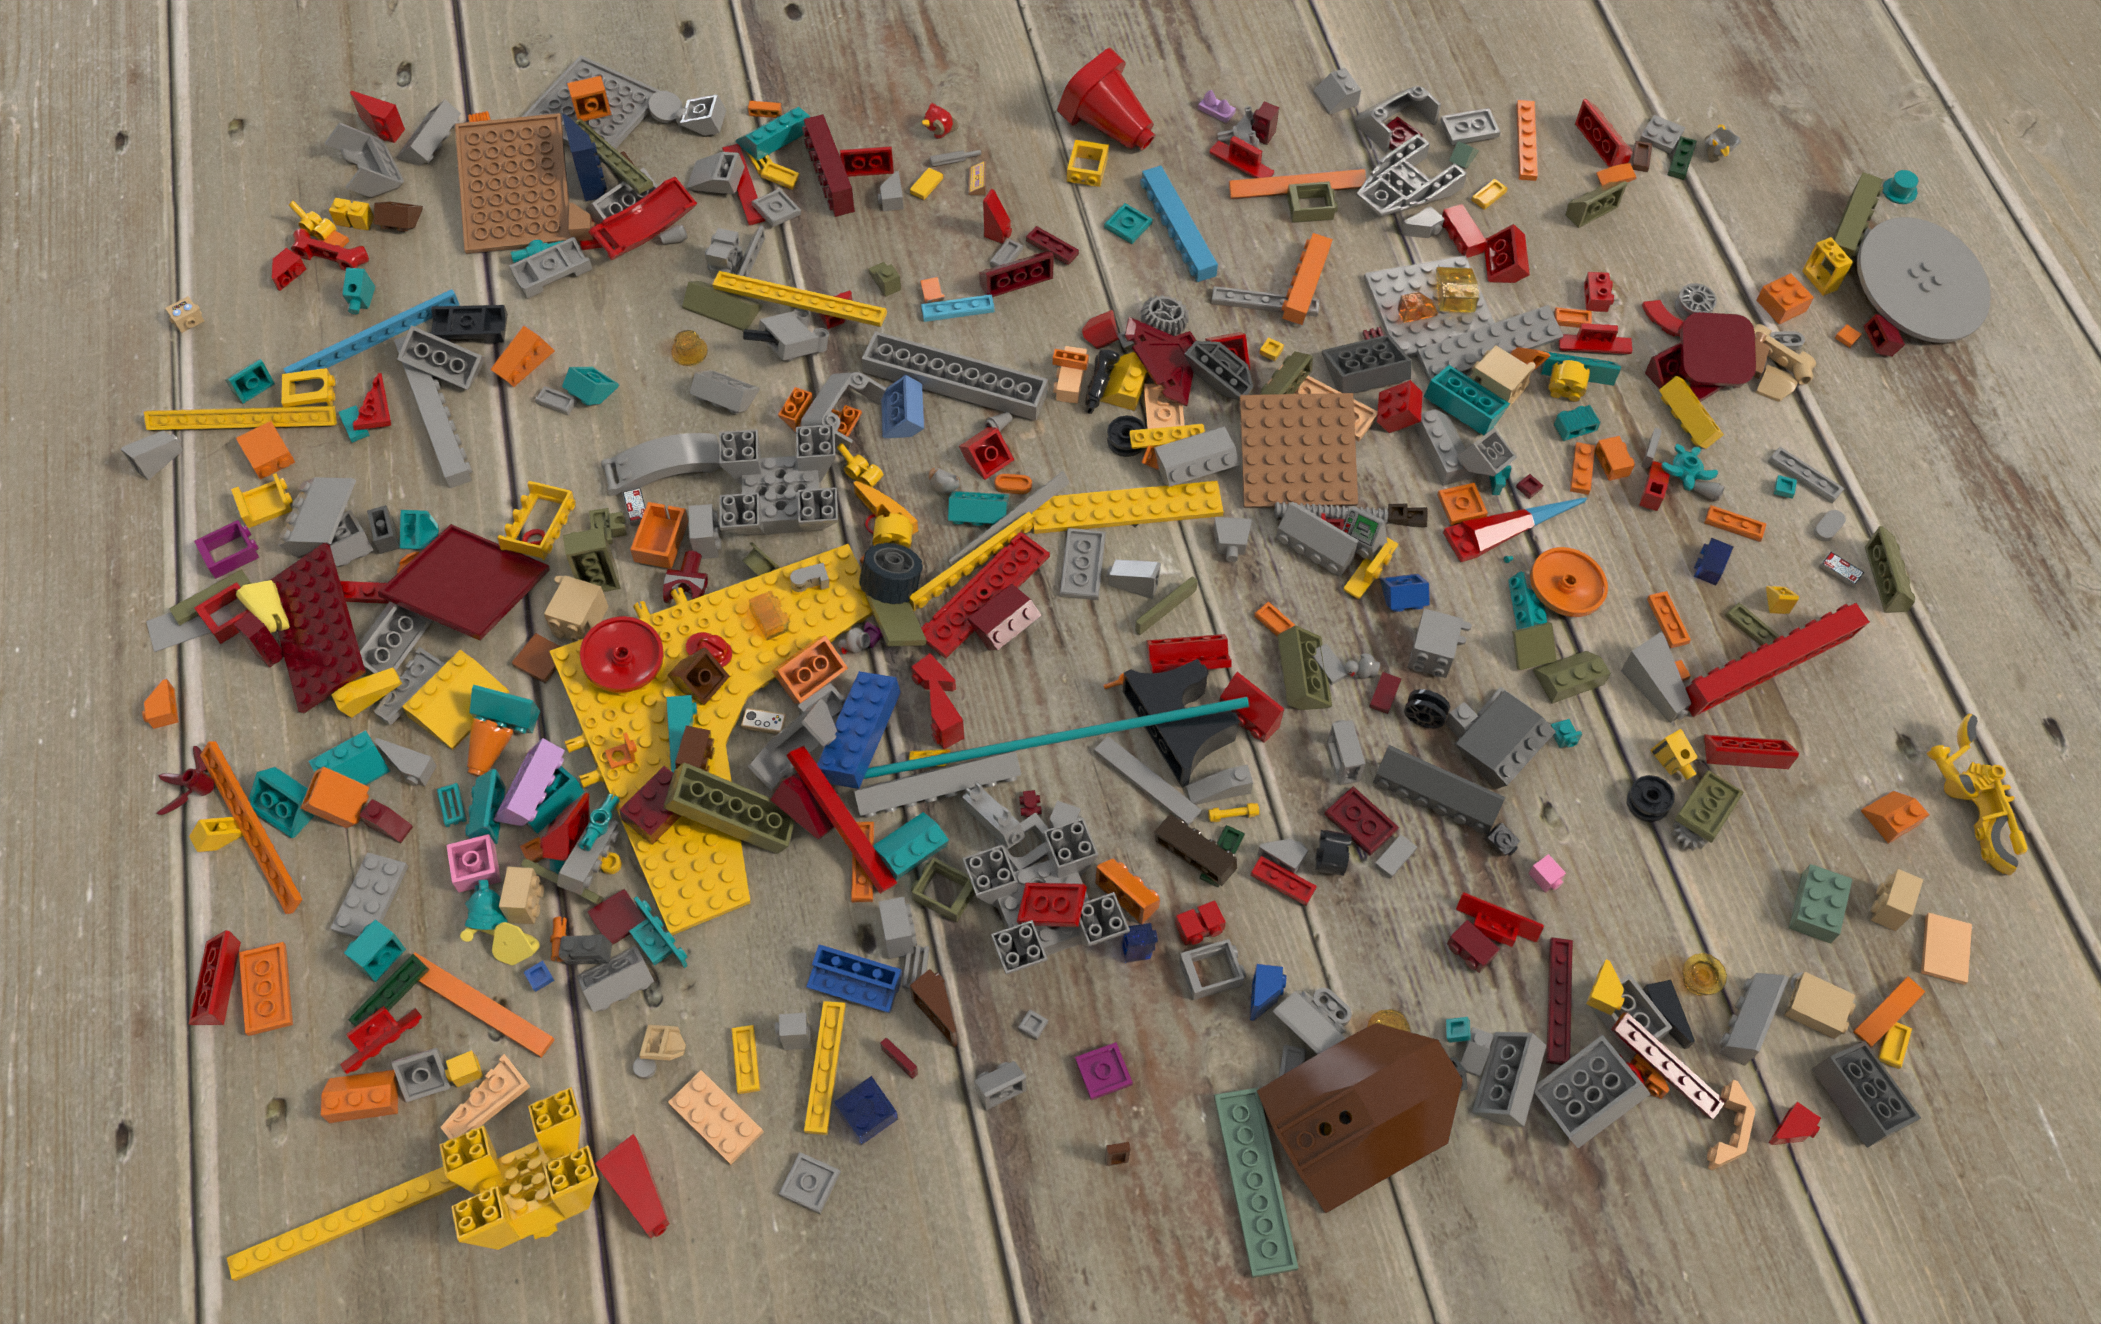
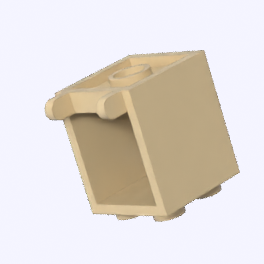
[1470,345,1536,412]
[544,575,609,642]

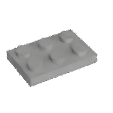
[1440,108,1501,145]

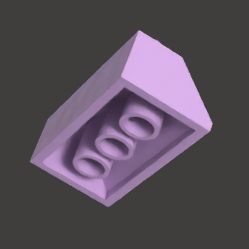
[493,738,565,826]

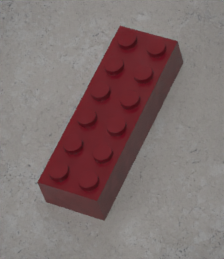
[802,114,855,217]

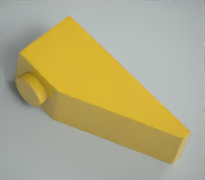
[331,667,402,718]

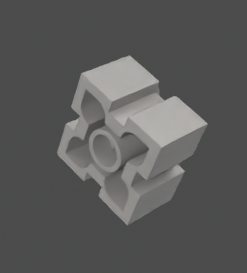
[705,228,743,279]

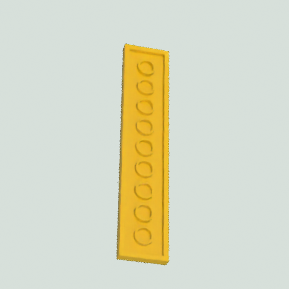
[1032,481,1224,534]

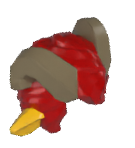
[922,103,959,139]

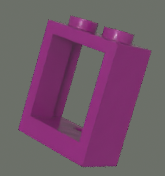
[194,520,260,579]

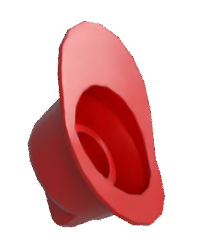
[686,632,732,667]

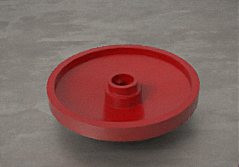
[580,616,664,693]

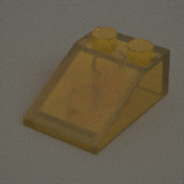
[1436,267,1479,312]

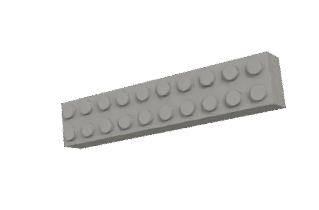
[862,331,1048,421]

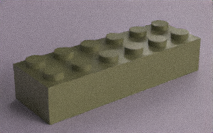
[1822,172,1884,271]
[663,762,795,854]

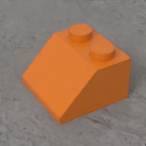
[1861,791,1930,844]

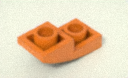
[1596,163,1637,186]
[1630,1054,1670,1099]

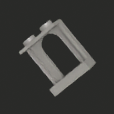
[995,813,1048,872]

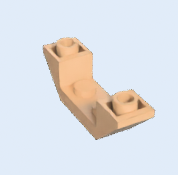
[1707,1080,1755,1170]

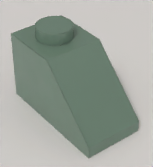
[1449,141,1479,168]

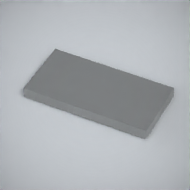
[1060,528,1106,600]

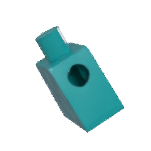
[342,268,376,315]

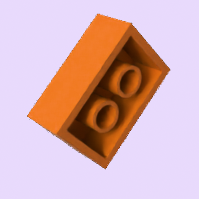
[772,635,848,704]

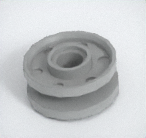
[1674,283,1717,320]

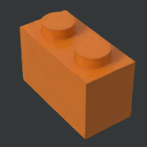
[1595,436,1635,481]

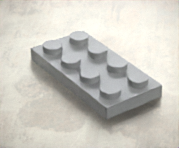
[330,852,409,938]

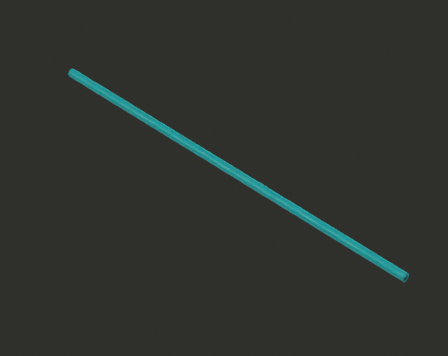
[831,697,1249,785]

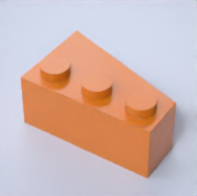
[490,326,555,387]

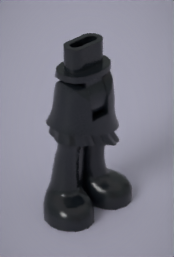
[1085,350,1120,414]

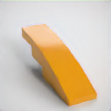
[853,481,918,535]

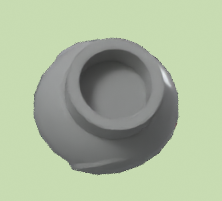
[838,628,870,654]
[1345,653,1380,679]

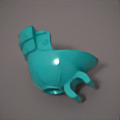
[465,880,507,930]

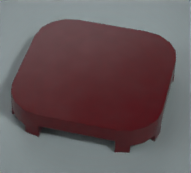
[1677,312,1756,389]

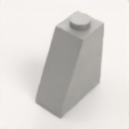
[121,430,183,480]
[1106,560,1161,599]

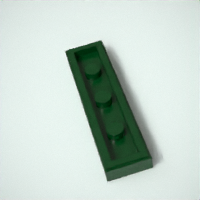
[348,954,430,1027]

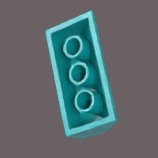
[736,107,810,161]
[1423,365,1510,435]

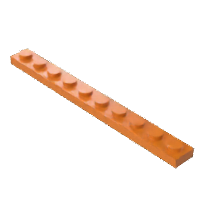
[200,741,303,914]

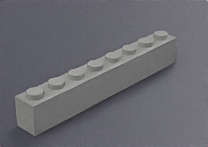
[853,751,1021,818]

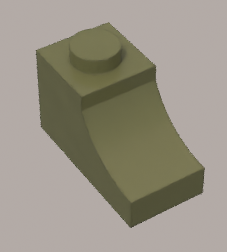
[868,262,901,297]

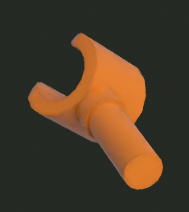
[1104,673,1124,689]

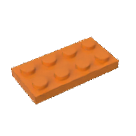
[239,942,293,1036]

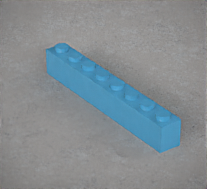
[1140,165,1218,282]

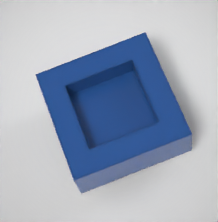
[524,961,555,992]

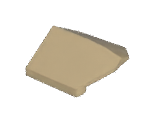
[1755,365,1798,402]
[639,1025,686,1061]

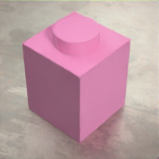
[1529,854,1566,893]

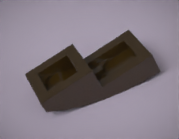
[1388,503,1428,527]

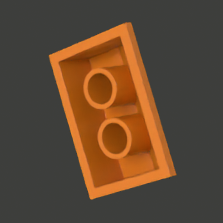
[1095,859,1160,924]
[321,1070,398,1123]

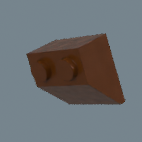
[374,201,423,231]

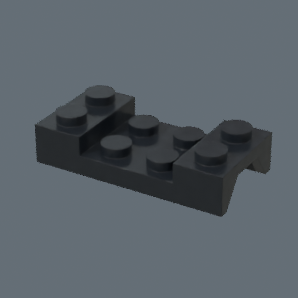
[428,305,508,343]

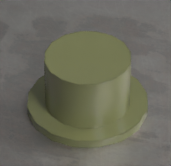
[742,542,780,576]

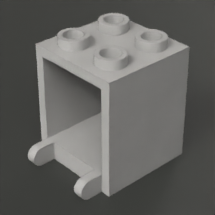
[1407,609,1472,678]

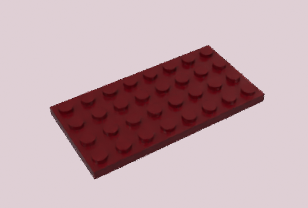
[270,543,366,713]

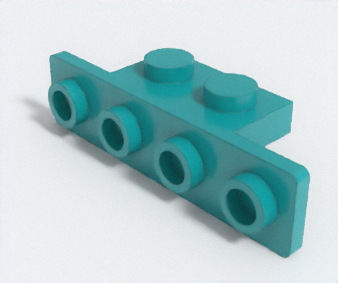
[1508,571,1547,630]
[629,896,688,968]

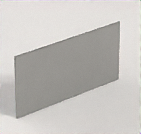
[146,604,232,652]

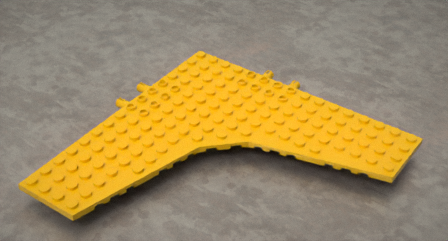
[550,544,873,936]

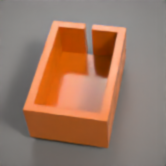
[630,502,689,569]

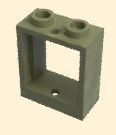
[1287,182,1338,223]
[911,857,975,923]

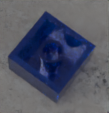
[834,1076,898,1145]

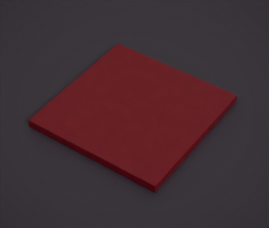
[378,524,550,641]

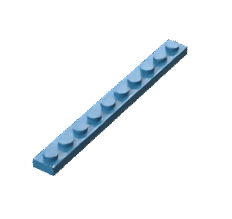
[283,289,459,383]

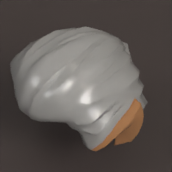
[929,467,960,494]

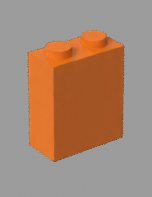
[236,421,295,480]
[300,766,369,829]

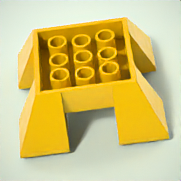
[440,1087,599,1250]

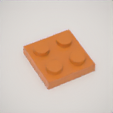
[1437,483,1488,525]

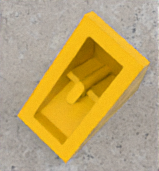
[1766,586,1799,614]

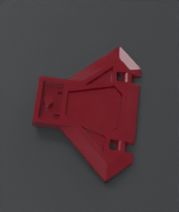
[1125,317,1197,407]

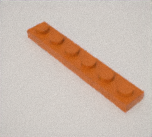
[1516,100,1538,181]

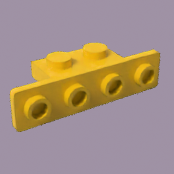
[1129,424,1205,449]
[1343,537,1398,599]

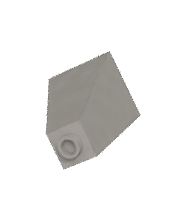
[1621,632,1691,723]

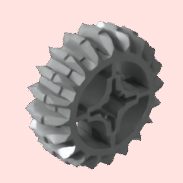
[1141,295,1189,336]

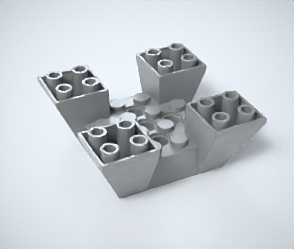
[719,424,838,536]
[962,818,1130,975]

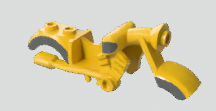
[1927,713,2028,876]

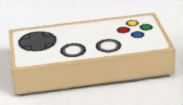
[741,708,786,734]

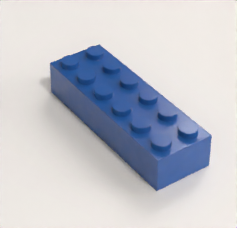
[817,671,901,789]

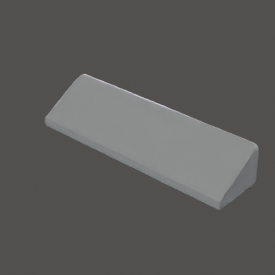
[736,225,765,277]

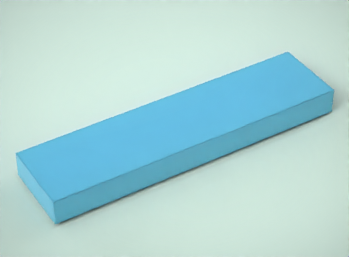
[921,294,995,322]

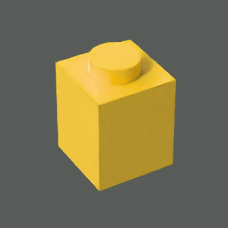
[445,1050,484,1087]

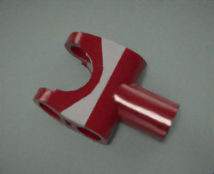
[663,551,708,604]

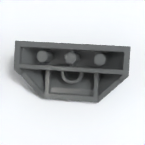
[1184,341,1253,401]

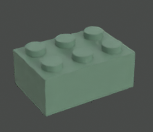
[1789,864,1852,943]

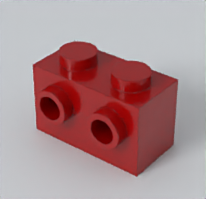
[1584,272,1614,312]

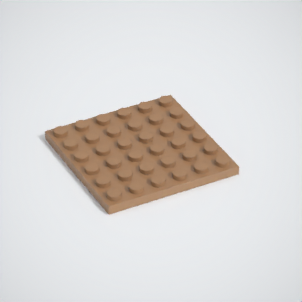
[1240,393,1358,508]

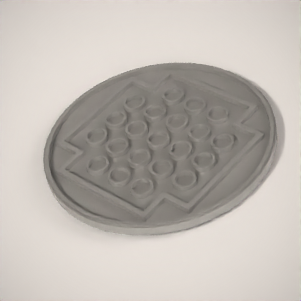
[1857,217,1991,343]

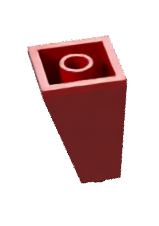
[595,1134,670,1239]

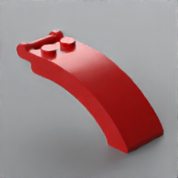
[588,177,697,260]

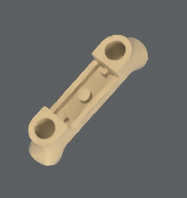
[1754,324,1816,385]

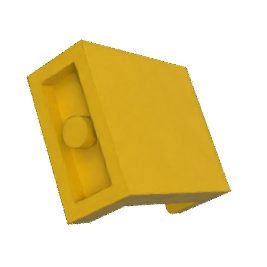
[231,473,293,528]

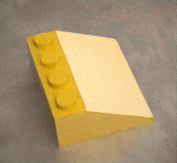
[402,650,509,750]

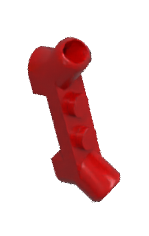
[291,229,369,271]

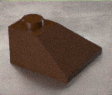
[667,648,730,705]

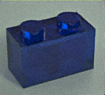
[1694,538,1734,586]
[1121,923,1158,963]

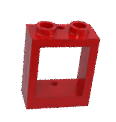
[194,582,250,644]

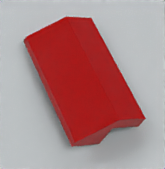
[1147,634,1232,673]

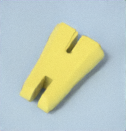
[236,580,290,633]

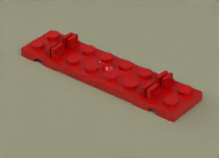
[921,532,1050,659]

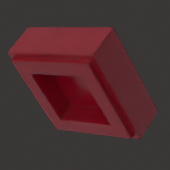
[1516,474,1544,499]

